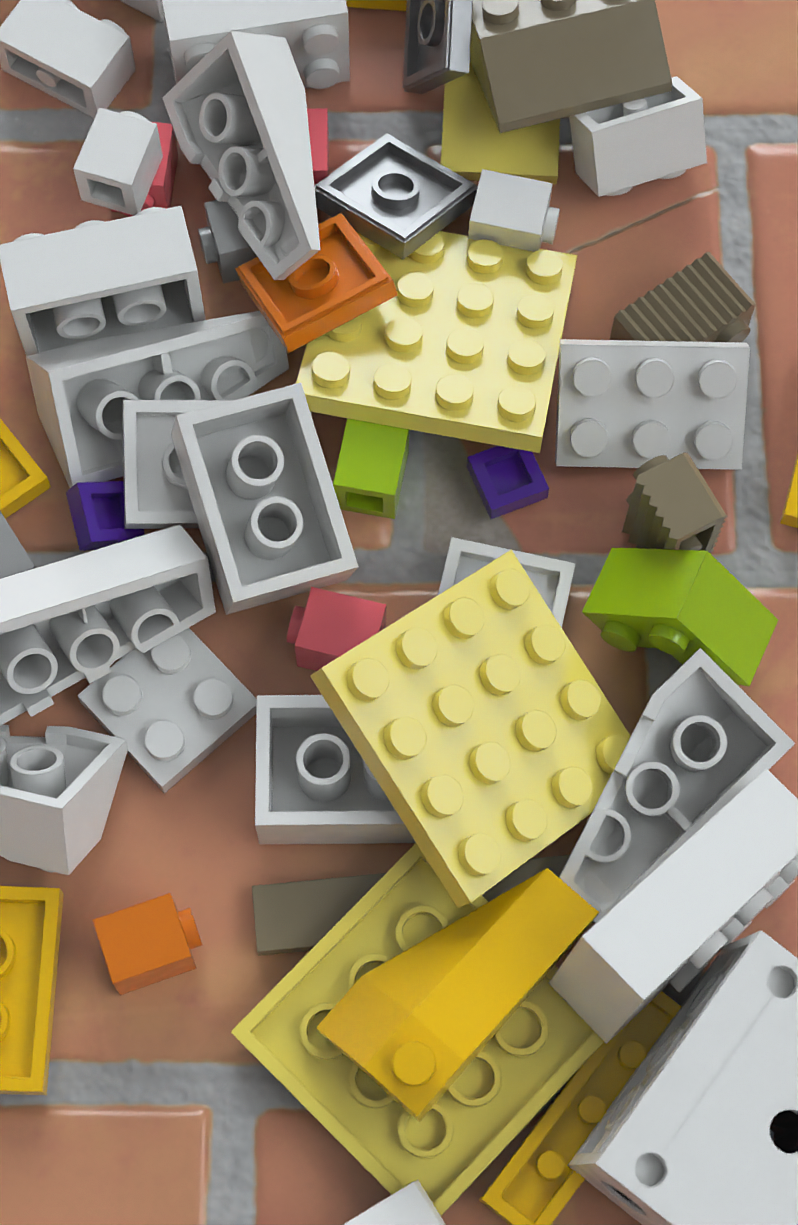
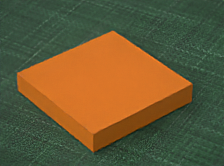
[235,213,398,353]

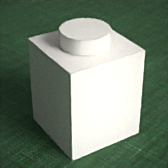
[73,107,163,216]
[468,169,560,252]

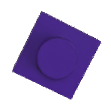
[466,446,549,519]
[66,481,145,551]

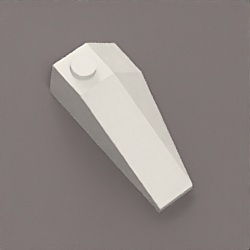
[163,31,321,280]
[26,311,289,488]
[559,648,795,923]
[0,725,128,875]

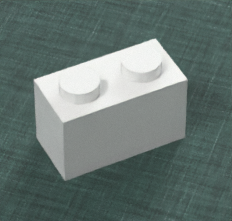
[0,0,136,118]
[569,76,707,197]

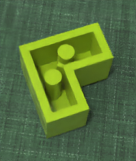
[582,548,778,686]

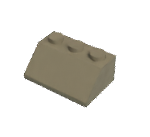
[470,0,672,133]

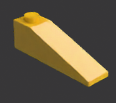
[316,868,599,1122]

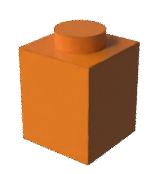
[93,893,203,995]

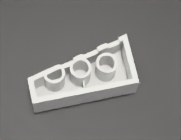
[0,524,216,734]

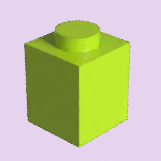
[333,418,409,519]

